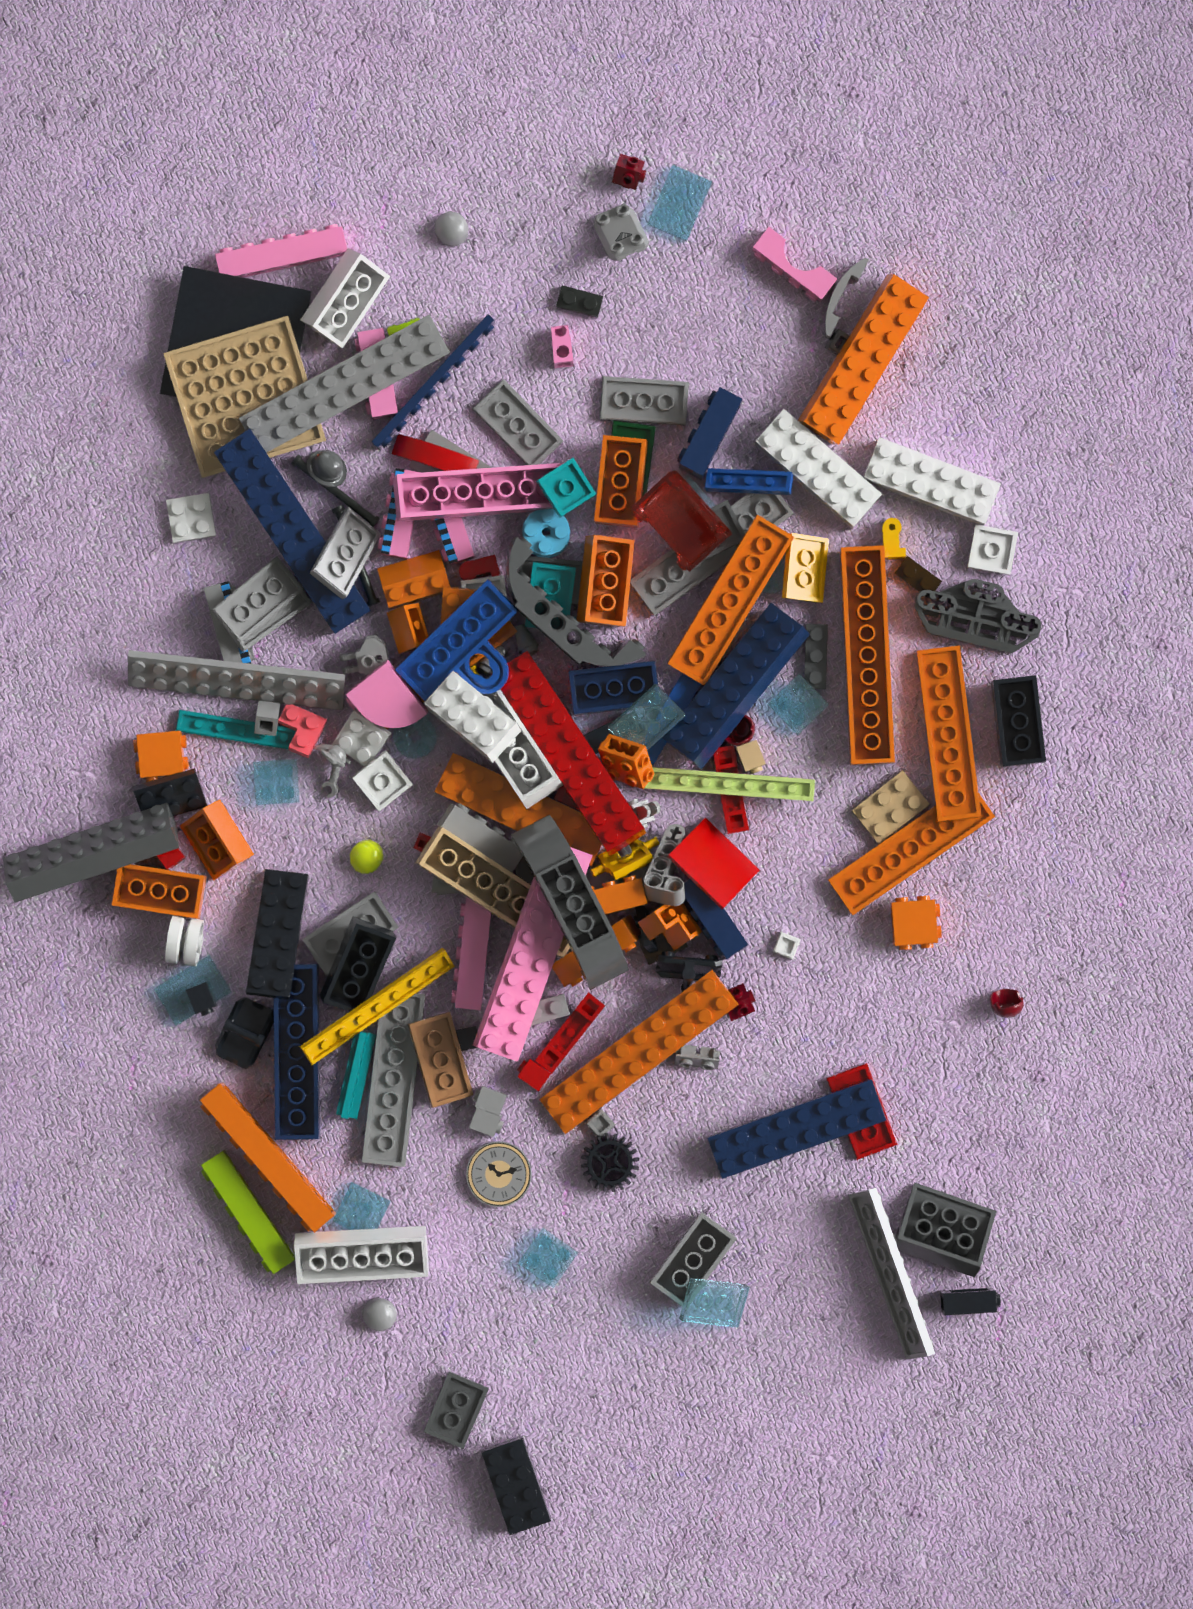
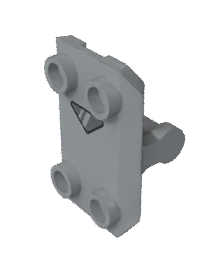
[594,204,649,261]

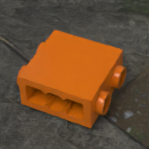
[133,731,189,782]
[598,734,654,789]
[890,896,942,950]

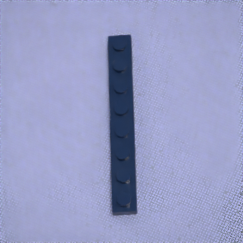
[371,314,495,450]

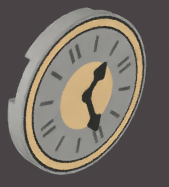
[466,1141,532,1207]

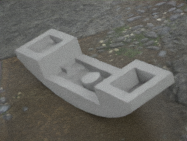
[825,258,869,339]

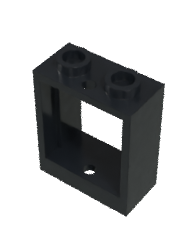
[940,1287,1001,1316]

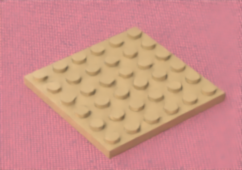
[163,316,326,478]

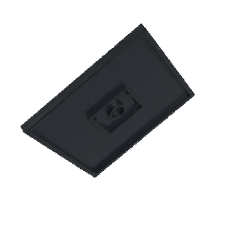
[160,266,312,397]

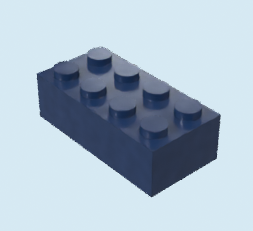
[677,387,743,480]
[569,661,660,716]
[683,879,749,959]

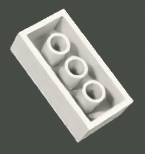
[301,248,390,348]
[424,671,521,763]

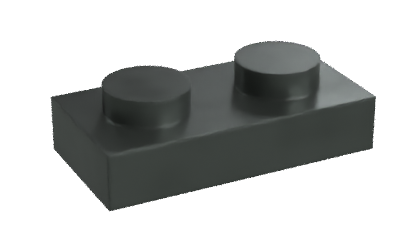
[556,285,603,318]

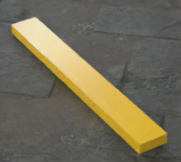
[300,948,455,1065]

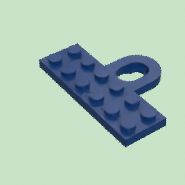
[395,579,519,701]

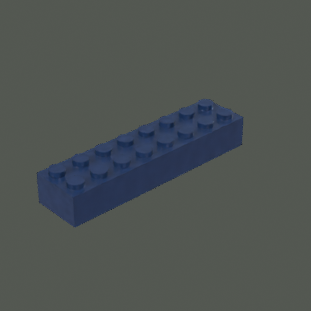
[662,603,810,769]
[274,964,320,1140]
[707,1079,887,1179]

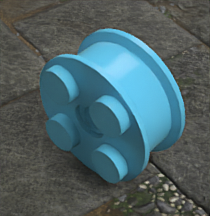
[522,509,570,558]

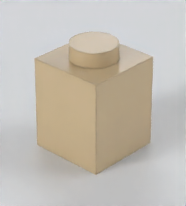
[736,740,766,775]

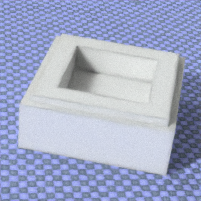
[773,931,801,960]

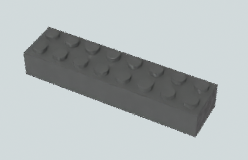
[3,803,180,903]

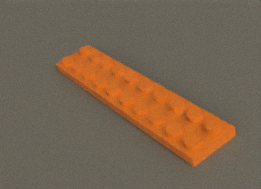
[539,969,739,1134]

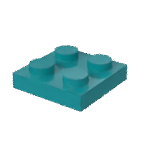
[536,458,597,518]

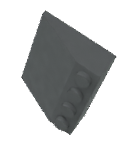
[896,1182,996,1278]

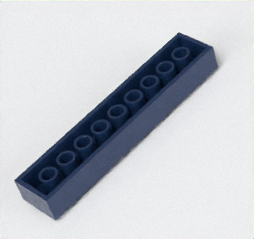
[214,429,371,634]

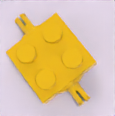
[590,837,660,880]

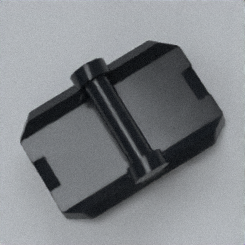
[656,951,723,993]
[215,997,274,1069]

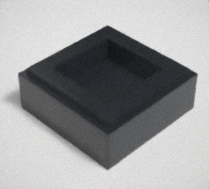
[455,1026,477,1051]

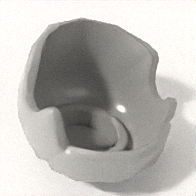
[435,211,469,247]
[362,1297,397,1331]

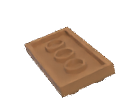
[408,1012,473,1108]

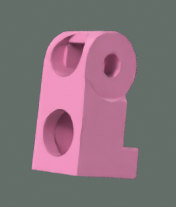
[551,325,574,369]

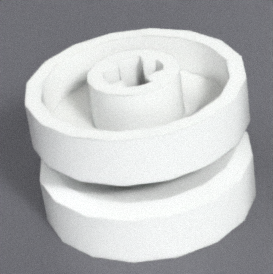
[165,916,204,967]

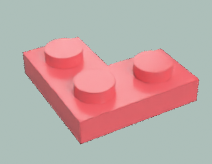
[278,704,327,758]

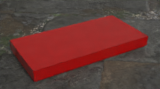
[826,1063,898,1160]

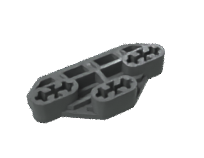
[914,579,1041,654]

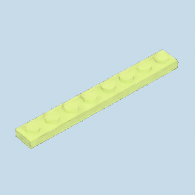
[645,767,815,801]

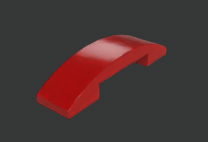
[391,434,479,471]
[713,745,749,834]
[535,992,606,1074]

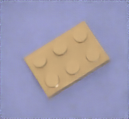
[852,770,929,845]

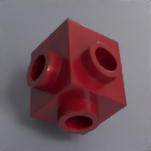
[611,154,647,190]
[728,983,756,1021]

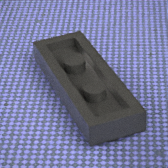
[804,624,828,690]

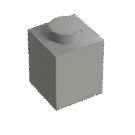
[254,701,280,736]
[473,1086,507,1115]
[469,1108,504,1137]

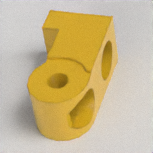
[882,518,906,560]

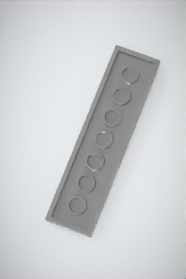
[630,493,794,616]
[362,993,425,1167]
[848,1188,935,1360]

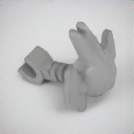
[314,744,351,798]

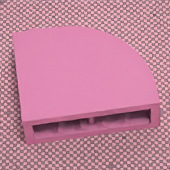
[346,660,428,728]

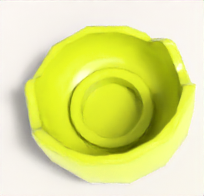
[349,839,384,874]

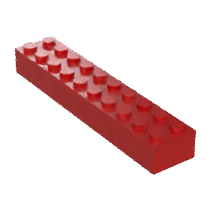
[491,651,646,856]

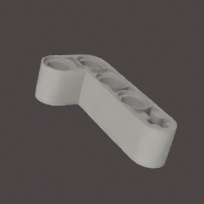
[644,824,686,906]

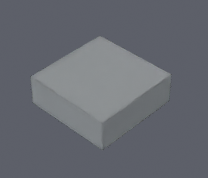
[585,1109,616,1138]

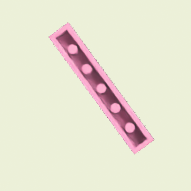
[215,224,347,278]
[451,894,491,1010]

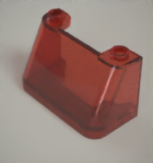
[631,470,732,572]

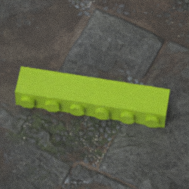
[201,1150,295,1274]

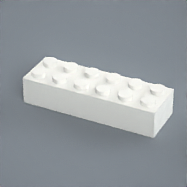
[755,409,882,529]
[863,437,1001,526]
[481,676,563,809]
[294,1226,429,1284]

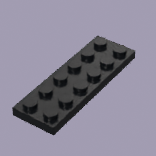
[246,869,309,1000]

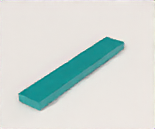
[176,710,296,750]

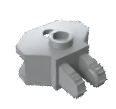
[339,634,390,676]
[628,798,661,828]

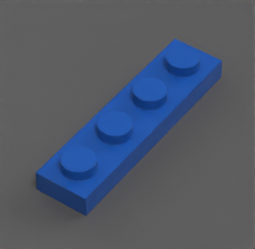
[705,468,794,495]

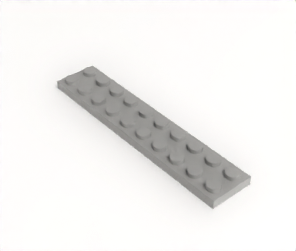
[239,314,450,453]
[128,650,345,710]

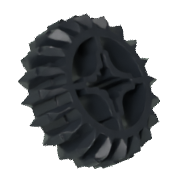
[581,1133,639,1192]

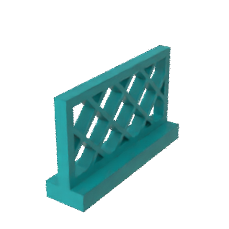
[336,1031,377,1119]

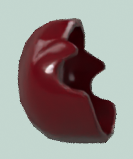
[725,715,755,746]
[990,989,1024,1018]

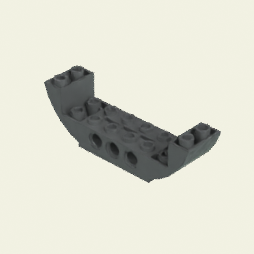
[505,537,646,666]
[511,815,629,990]

